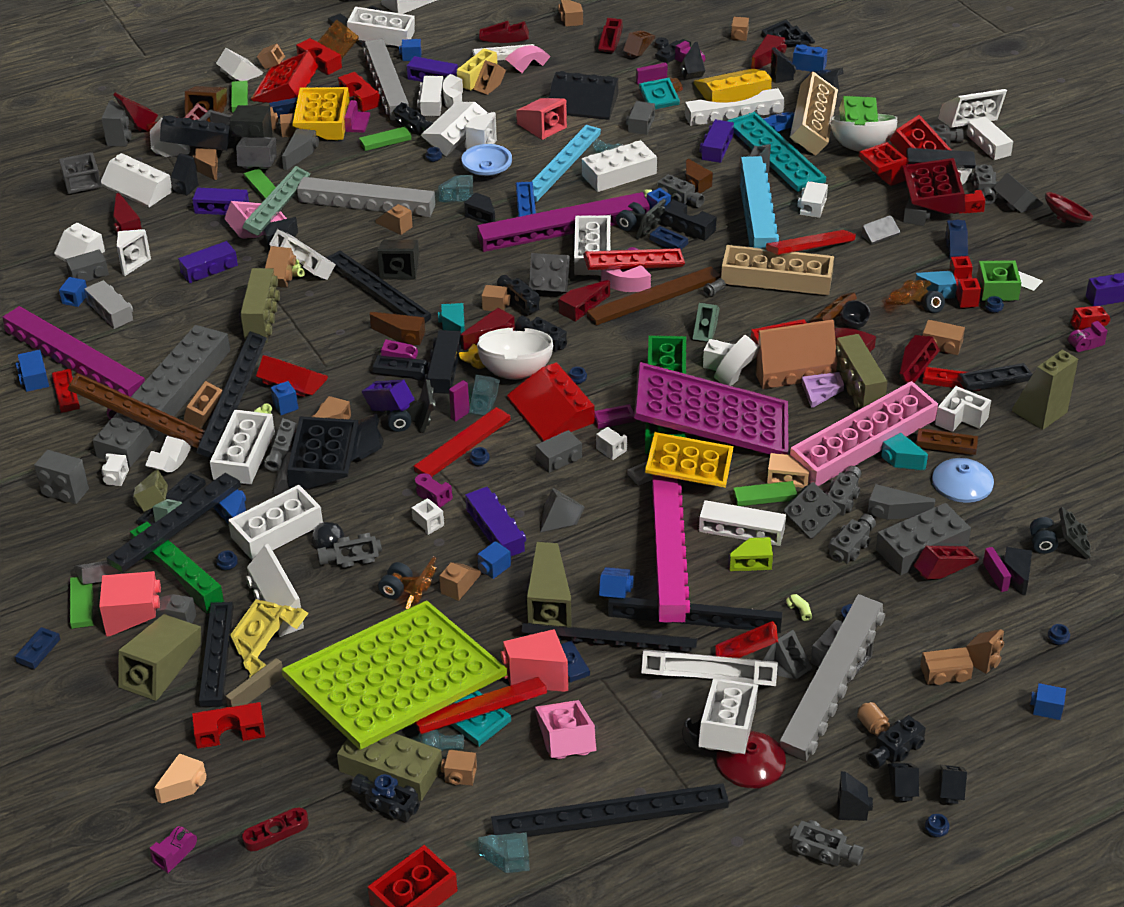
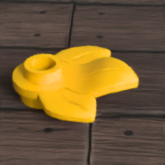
[459,344,485,369]

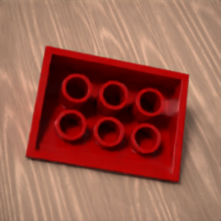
[251,51,318,103]
[507,362,595,441]

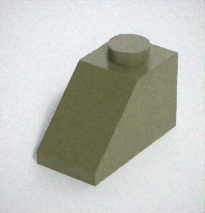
[133,469,168,512]

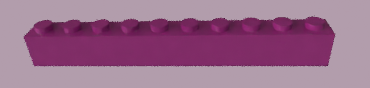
[477,192,650,252]
[2,306,145,397]

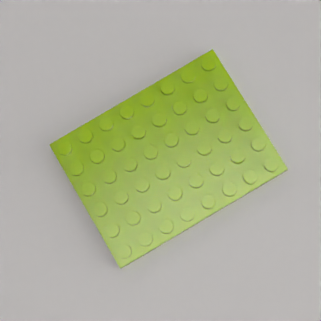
[282,600,507,750]

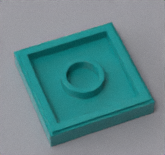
[639,78,680,109]

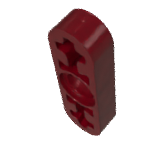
[242,807,309,851]

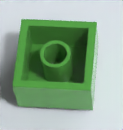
[839,96,878,125]
[977,261,1022,301]

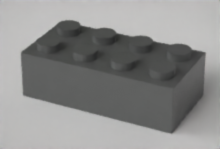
[876,503,971,576]

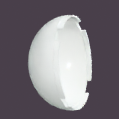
[830,114,898,151]
[477,328,553,380]

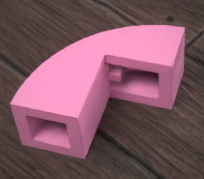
[505,45,551,73]
[601,266,651,292]

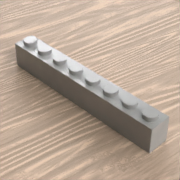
[363,39,409,120]
[297,177,435,217]
[780,594,885,761]

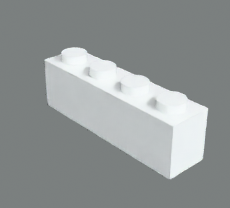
[699,500,786,546]

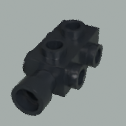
[393,102,433,135]
[497,275,540,315]
[515,316,567,352]
[866,715,926,769]
[351,773,420,822]

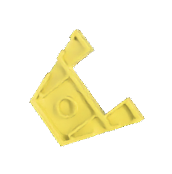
[230,599,308,677]

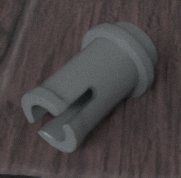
[703,278,726,297]

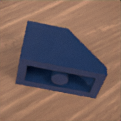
[945,220,968,259]

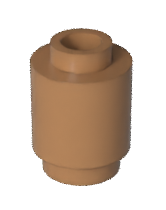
[857,702,890,736]

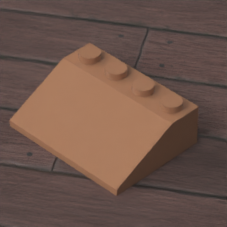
[756,319,837,389]

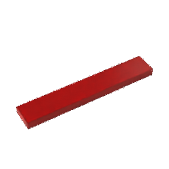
[766,230,856,255]
[583,248,685,270]
[414,407,511,477]
[413,677,547,734]

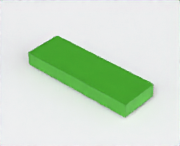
[232,81,248,112]
[359,126,412,151]
[244,168,276,200]
[733,481,798,506]
[70,577,93,629]

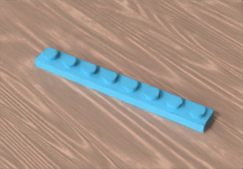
[532,125,601,202]

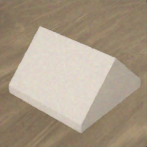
[117,230,151,276]

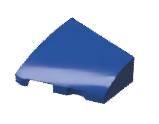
[762,112,795,132]

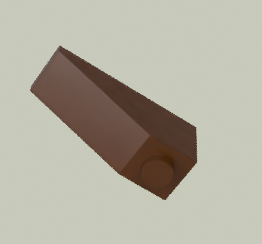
[623,30,655,58]
[370,312,425,345]

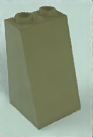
[1012,350,1078,430]
[527,542,572,627]
[119,614,201,701]

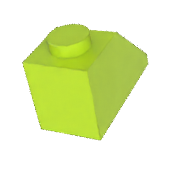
[730,537,773,571]

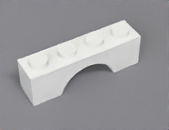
[269,229,336,280]

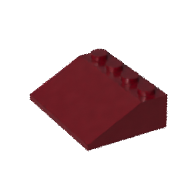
[903,158,965,214]

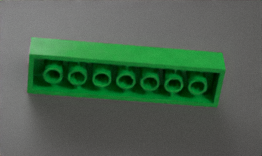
[645,336,686,454]

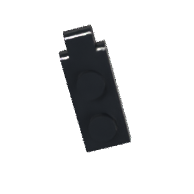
[655,39,691,64]

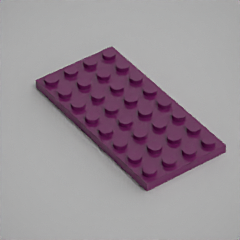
[634,362,788,455]

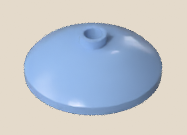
[462,144,512,176]
[932,458,994,503]

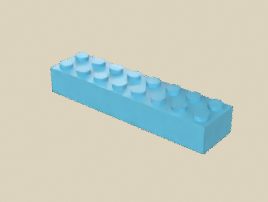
[740,156,779,249]

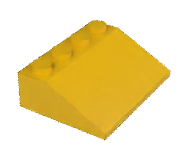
[694,69,772,103]
[293,87,350,141]
[645,432,734,488]

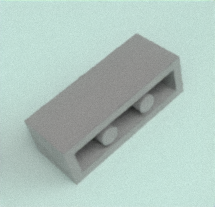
[84,280,133,329]

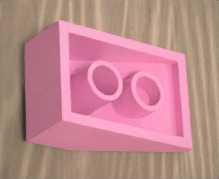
[225,201,287,239]
[535,700,596,759]

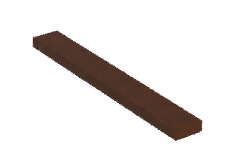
[587,266,721,325]
[68,373,205,449]

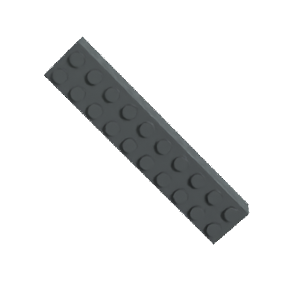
[93,325,230,467]

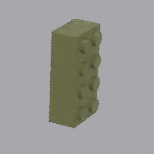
[241,268,280,343]
[836,334,888,410]
[337,733,442,801]

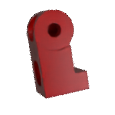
[959,190,985,214]
[1070,306,1110,330]

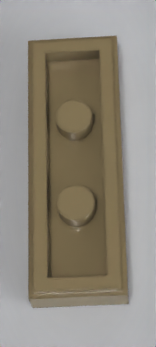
[226,658,283,707]

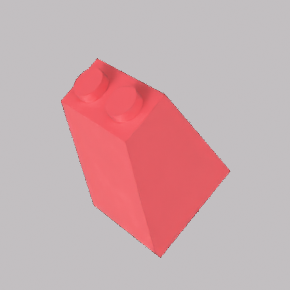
[516,98,567,140]
[99,571,161,636]
[501,629,568,692]

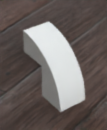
[442,74,463,109]
[714,335,759,386]
[145,436,191,472]

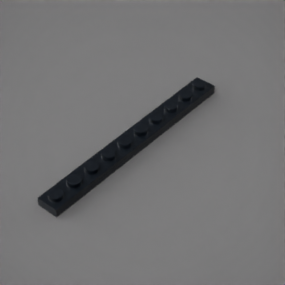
[196,331,267,458]
[491,783,729,841]

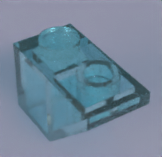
[439,175,473,202]
[469,375,500,415]
[478,833,530,873]

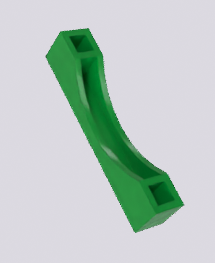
[130,522,224,614]

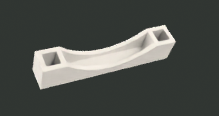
[685,88,784,126]
[641,650,778,686]

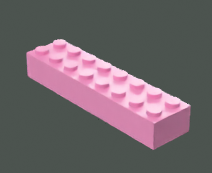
[790,381,938,486]

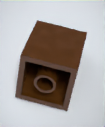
[185,86,227,122]

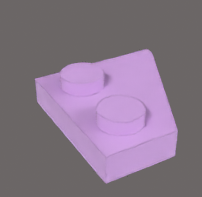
[802,372,844,408]

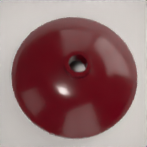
[1045,192,1093,223]
[716,731,786,788]

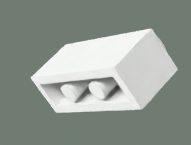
[418,76,443,116]
[967,117,1013,160]

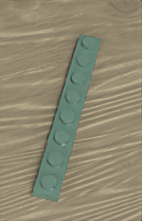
[242,166,310,236]

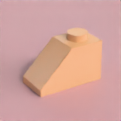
[767,453,809,488]
[154,754,206,804]

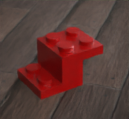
[859,142,907,186]

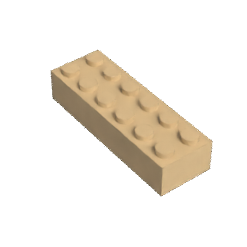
[790,72,838,156]
[721,245,834,295]

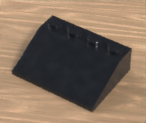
[549,71,618,120]
[287,416,359,489]

